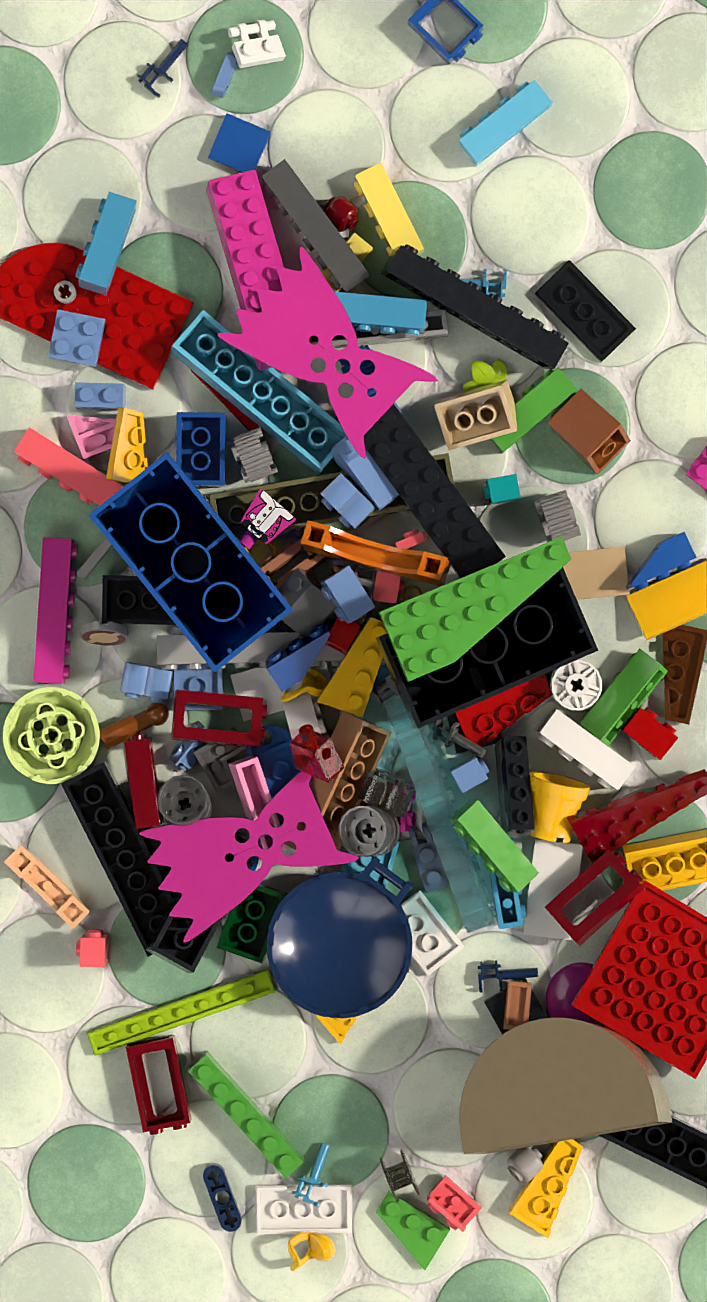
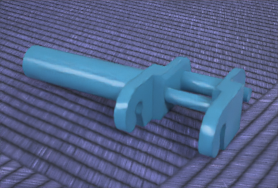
[459,269,507,299]
[292,1143,330,1207]

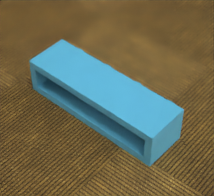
[458,80,553,166]

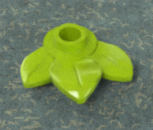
[462,359,508,391]

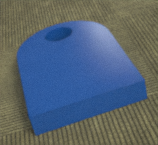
[247,725,312,799]

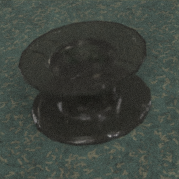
[380,1149,420,1203]

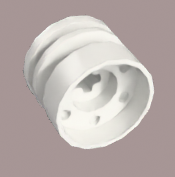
[549,660,602,710]

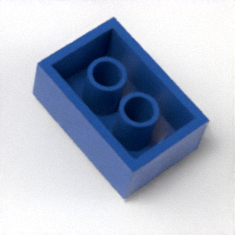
[176,412,227,487]

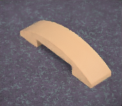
[4,845,90,929]

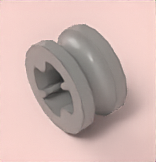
[54,281,77,304]

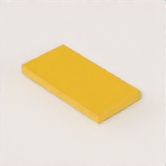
[626,560,707,640]

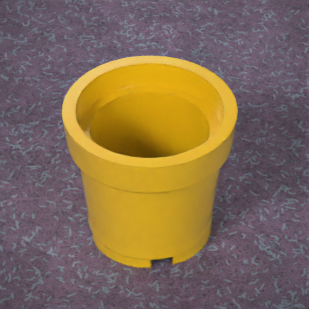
[530,771,590,843]

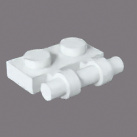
[228,19,286,68]

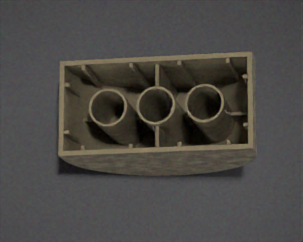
[459,1018,672,1154]

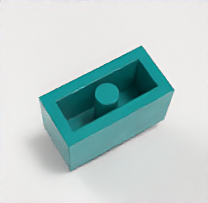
[482,474,521,505]

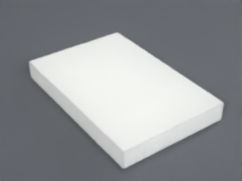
[401,890,465,976]

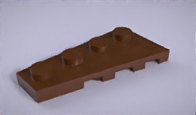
[663,625,707,725]

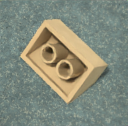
[434,379,517,450]

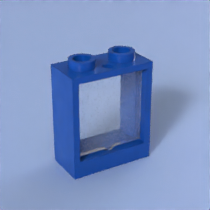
[408,0,484,64]

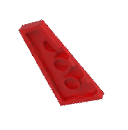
[455,674,552,754]

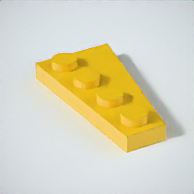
[316,617,387,717]
[508,1139,583,1239]

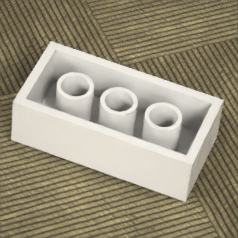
[537,708,635,791]

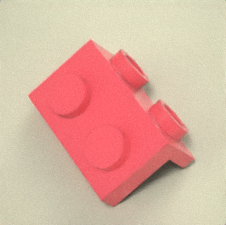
[395,529,429,549]
[427,1175,482,1232]

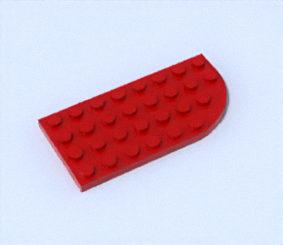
[0,243,194,390]

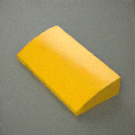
[622,829,707,891]

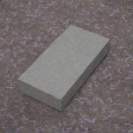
[77,537,113,581]

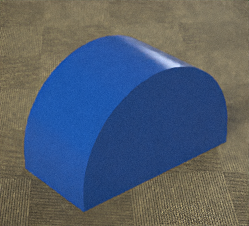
[88,452,293,672]

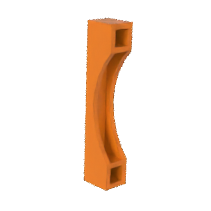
[301,520,451,587]

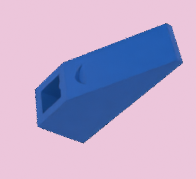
[626,531,697,591]
[266,624,330,692]

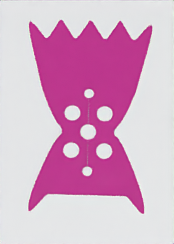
[218,247,438,459]
[139,763,359,943]

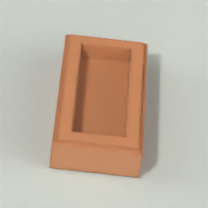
[503,980,532,1030]

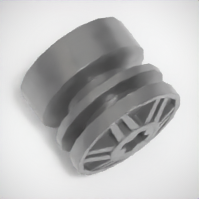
[157,775,212,826]
[338,806,400,857]

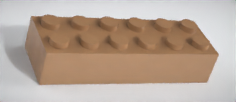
[283,711,392,851]

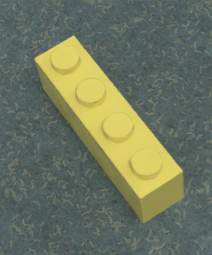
[353,162,424,257]

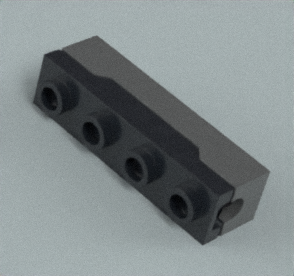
[495,736,535,838]

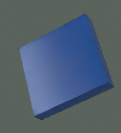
[208,113,271,173]

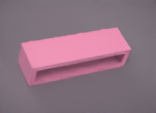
[228,756,288,851]

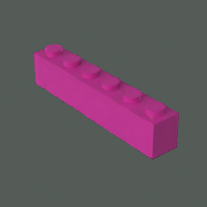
[33,537,78,684]

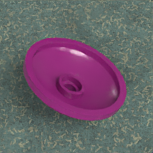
[546,962,605,1027]

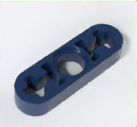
[203,1163,242,1232]

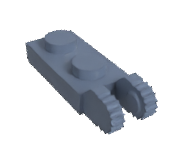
[408,822,449,893]

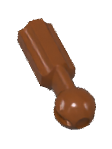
[100,703,169,749]

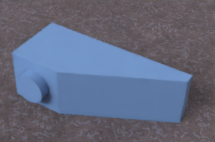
[332,437,399,510]

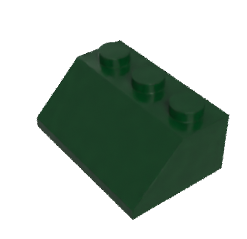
[217,884,287,964]

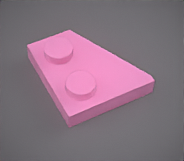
[67,415,116,460]

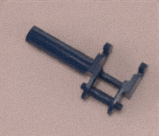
[137,39,188,98]
[478,960,538,993]

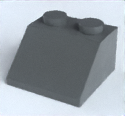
[278,568,336,637]

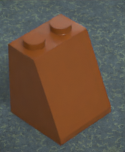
[547,389,631,475]

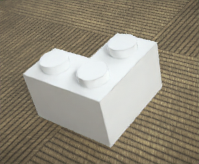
[283,693,330,767]

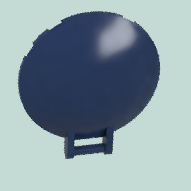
[267,856,414,1019]

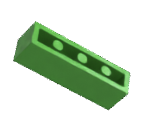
[490,367,577,454]
[580,648,668,746]
[450,800,539,893]

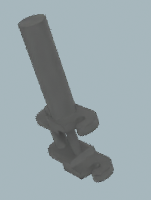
[432,718,486,758]

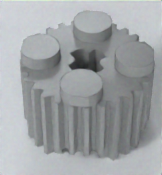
[230,427,278,483]
[534,490,581,542]

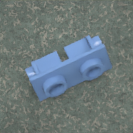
[169,721,209,771]

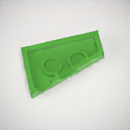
[376,1191,450,1270]

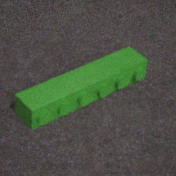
[188,1051,304,1178]

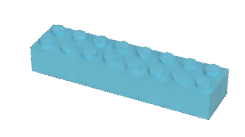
[171,310,347,476]

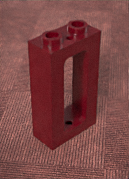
[171,689,267,748]
[124,733,164,829]
[544,849,644,946]
[126,1035,192,1135]

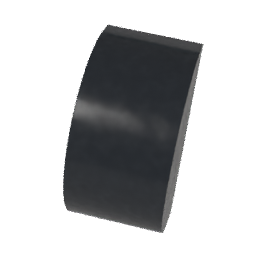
[375,567,599,729]

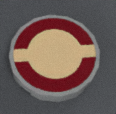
[80,621,128,646]

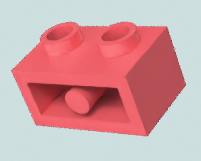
[372,571,405,604]
[76,929,109,968]

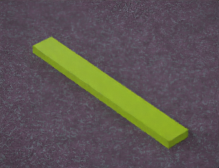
[87,969,276,1056]

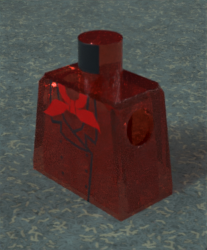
[290,724,345,783]

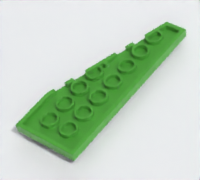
[378,537,571,682]

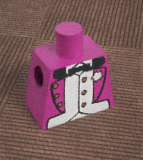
[239,489,297,549]

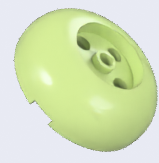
[3,687,100,784]

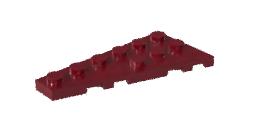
[566,769,707,863]

